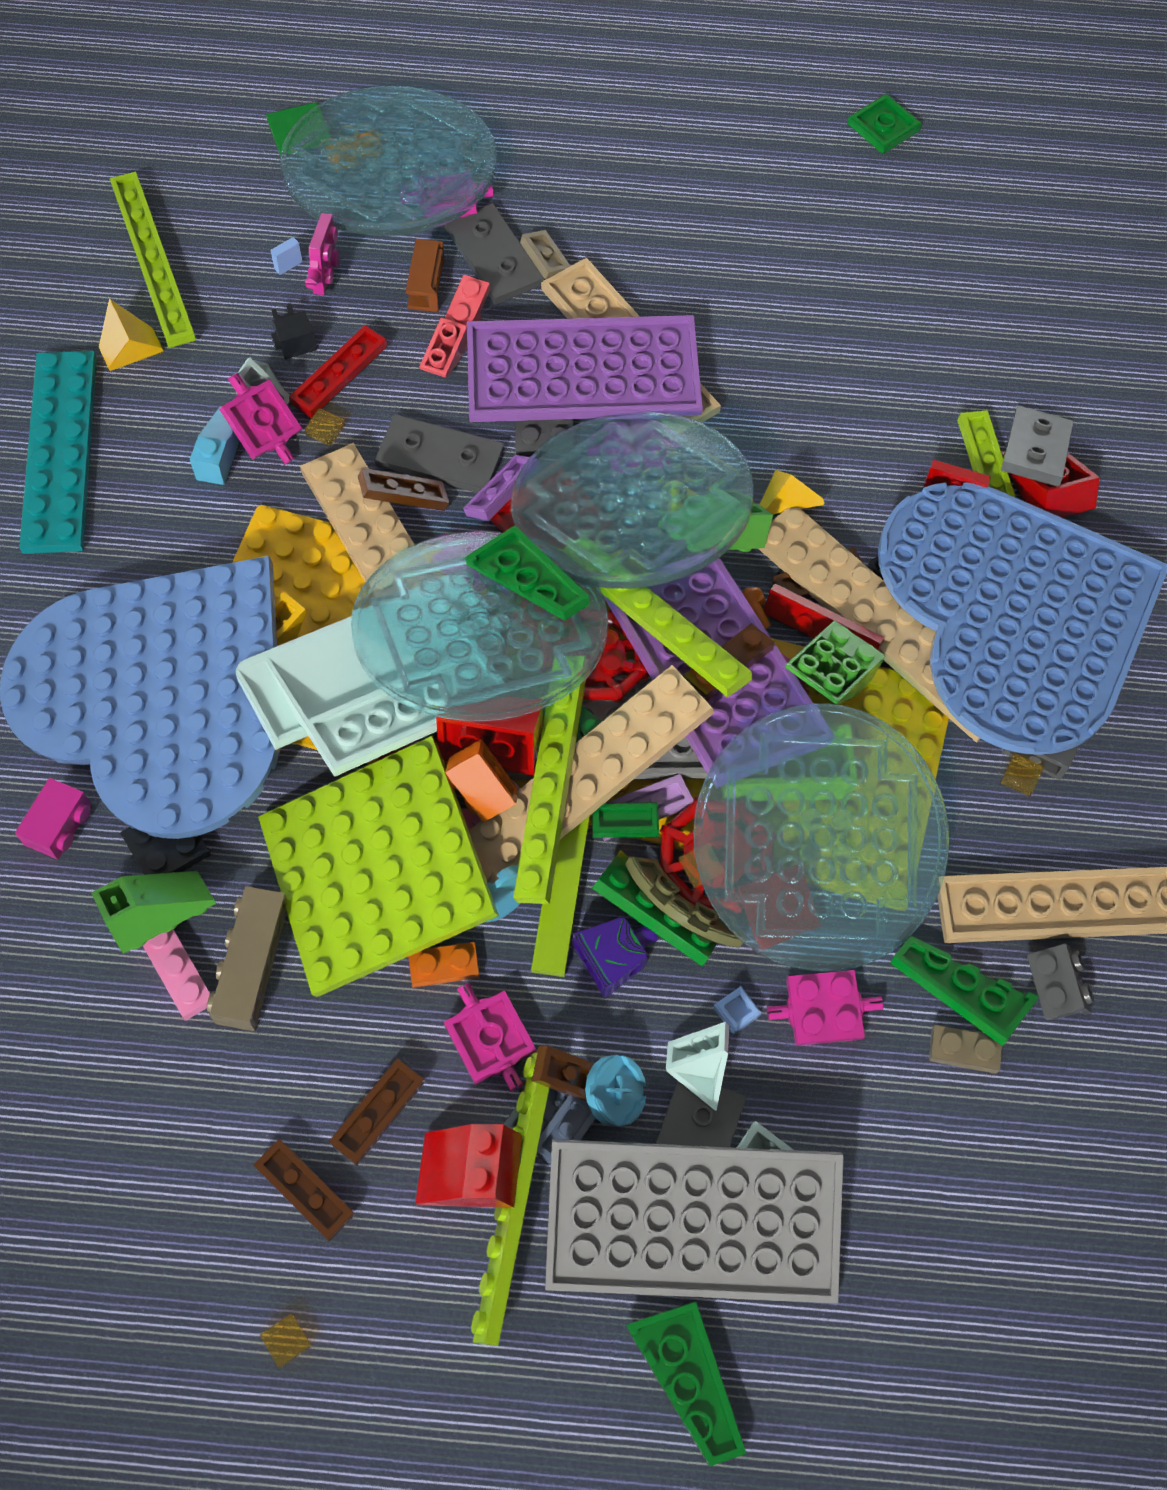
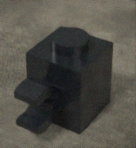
[270,305,317,360]

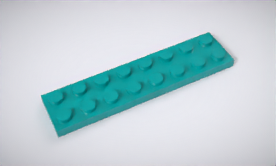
[19,351,97,554]

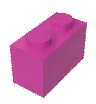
[15,777,91,860]

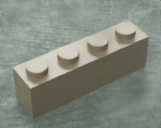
[207,886,287,1031]

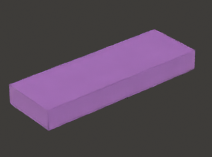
[463,455,540,521]

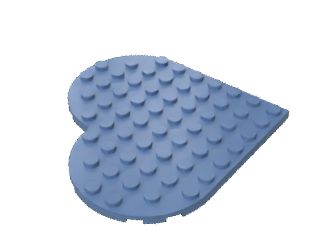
[878,482,1167,755]
[0,556,280,839]

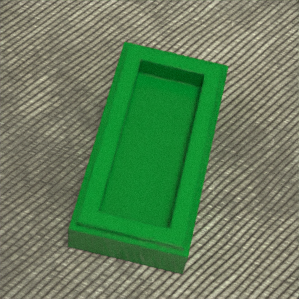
[592,802,659,838]

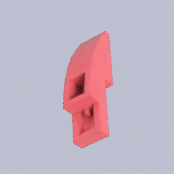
[419,275,491,378]

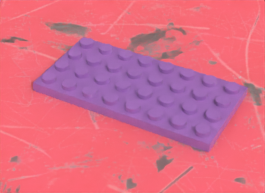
[467,315,703,422]
[604,551,834,788]

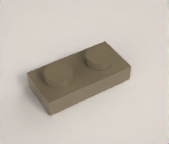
[520,230,570,280]
[929,1025,1002,1074]

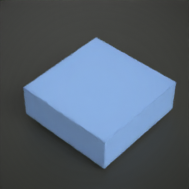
[271,237,303,275]
[713,986,761,1035]

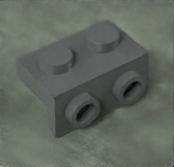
[1027,943,1094,1021]

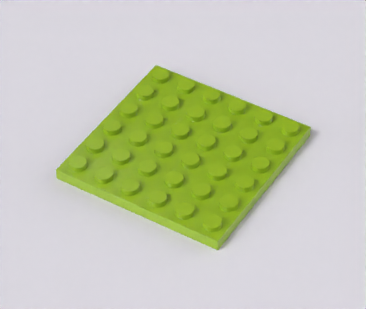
[258,736,499,997]

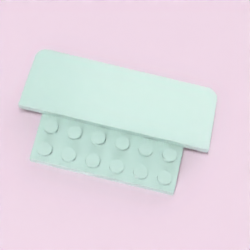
[236,577,510,777]

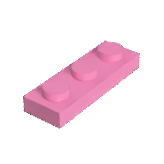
[143,929,210,1021]

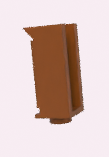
[406,239,445,312]

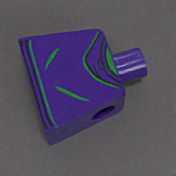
[573,917,658,998]

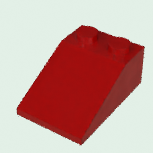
[1001,451,1100,518]
[436,698,543,776]
[415,1124,522,1208]

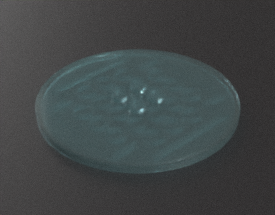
[280,86,497,236]
[511,412,754,589]
[351,532,608,721]
[693,704,949,972]

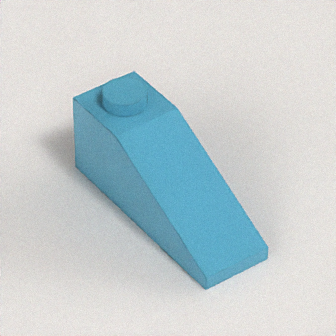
[190,406,240,485]

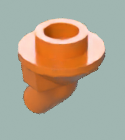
[741,587,771,629]

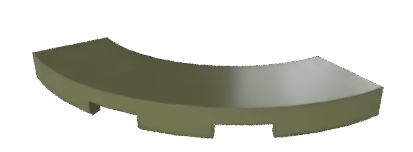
[625,856,745,948]

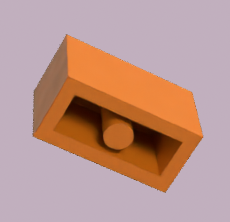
[445,739,519,823]

